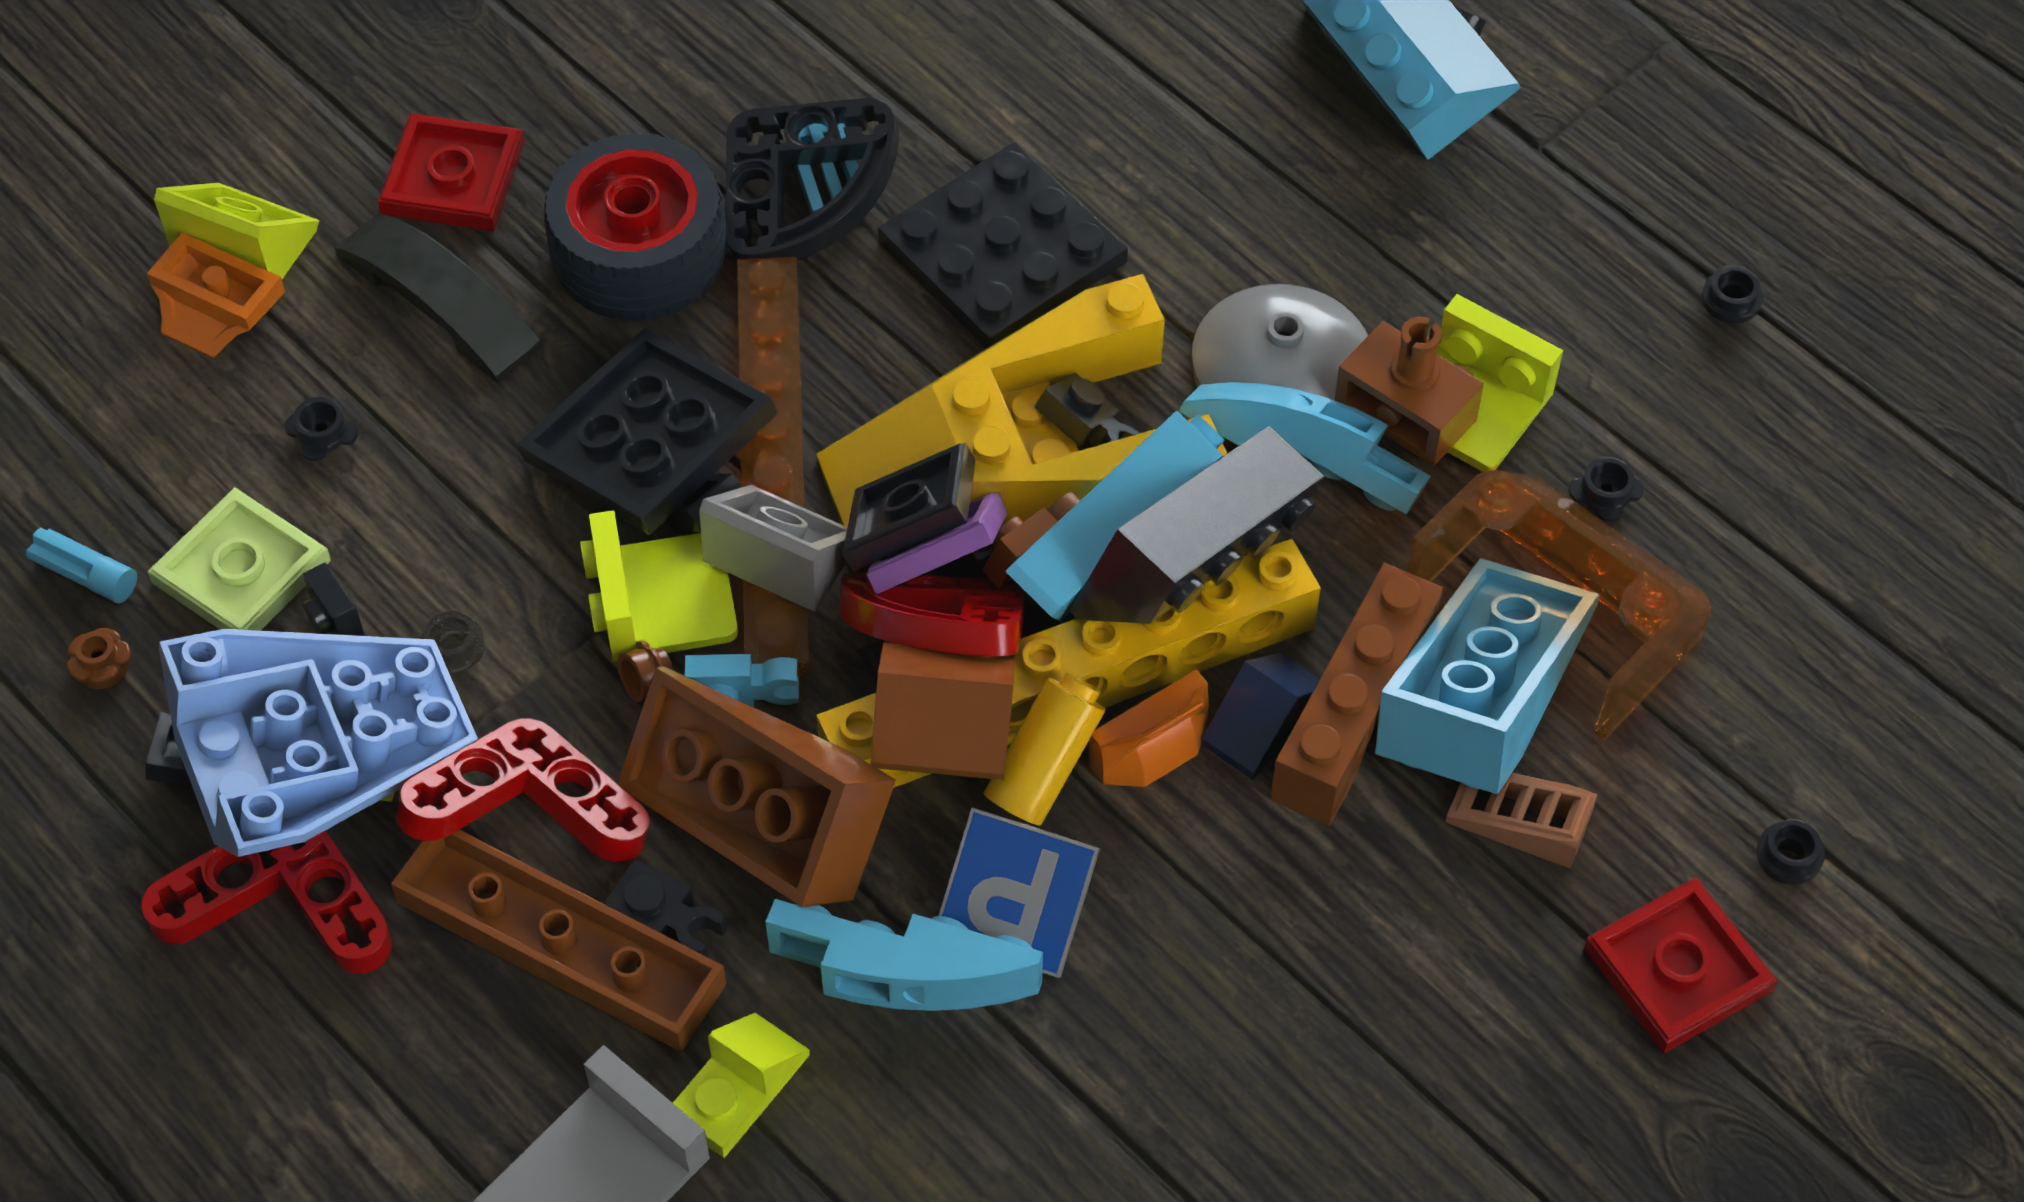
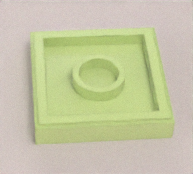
[147,487,331,631]

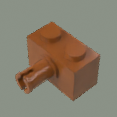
[1334,317,1484,466]

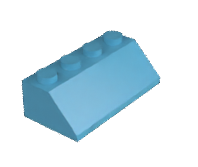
[1300,0,1521,160]

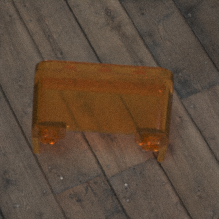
[1407,470,1711,740]

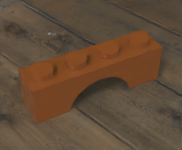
[1270,562,1443,826]

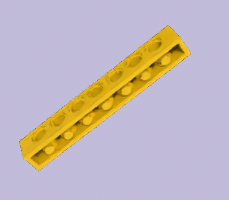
[816,539,1321,788]

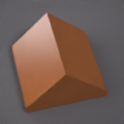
[871,642,1015,780]

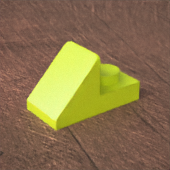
[673,1013,810,1158]

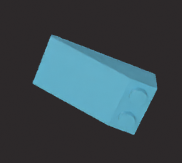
[1375,558,1599,795]

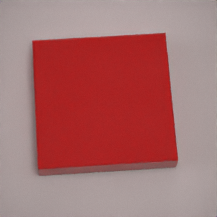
[378,113,525,231]
[1584,877,1778,1054]

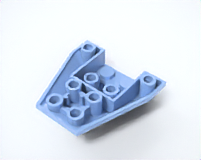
[159,629,478,857]

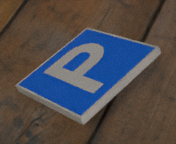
[939,807,1100,978]

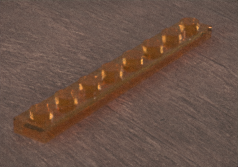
[737,257,810,676]

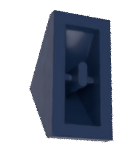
[1201,653,1320,780]

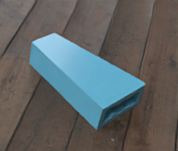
[1006,411,1225,623]

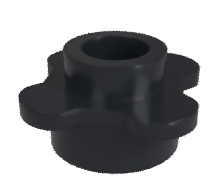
[285,397,358,461]
[1569,457,1644,522]

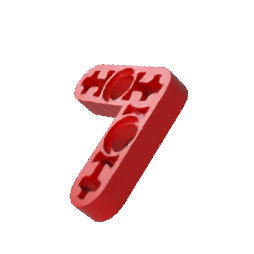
[396,718,650,862]
[141,830,392,974]

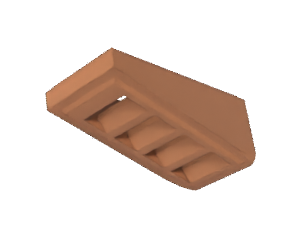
[1446,773,1598,869]

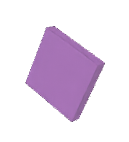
[866,492,1008,594]

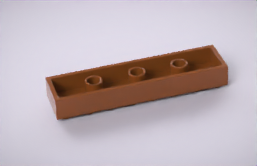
[391,830,727,1052]

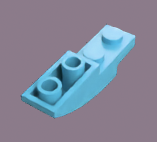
[1179,382,1431,515]
[766,899,1043,1011]

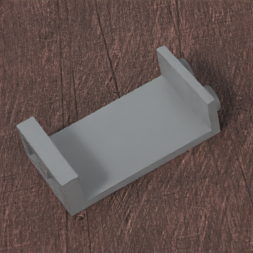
[473,1045,710,1202]

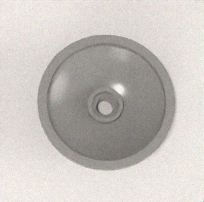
[1191,284,1368,400]

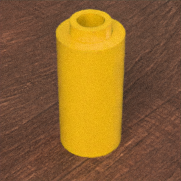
[984,673,1106,826]

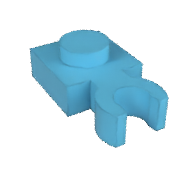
[685,654,799,707]

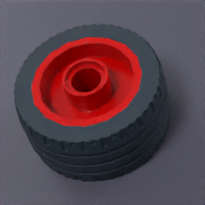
[544,133,726,321]

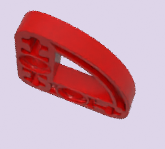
[839,572,1025,657]

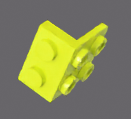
[580,510,738,662]

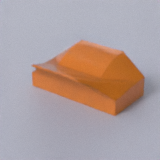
[147,232,285,358]
[1088,669,1209,787]

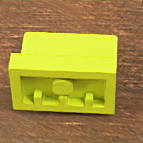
[1437,294,1563,474]

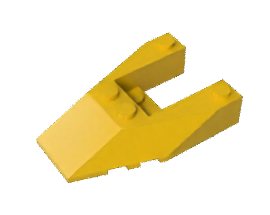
[816,274,1228,557]

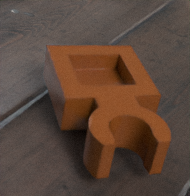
[982,492,1080,588]

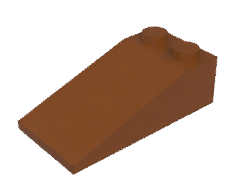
[617,667,896,907]

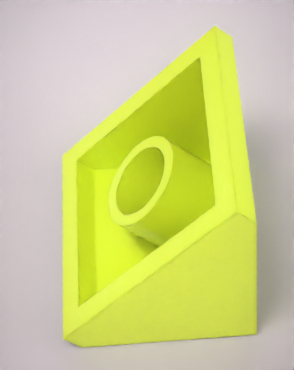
[154,183,319,279]

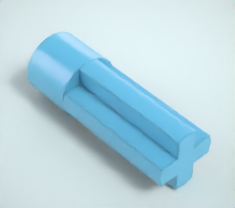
[26,527,137,604]

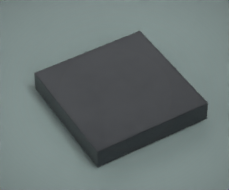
[842,443,976,572]

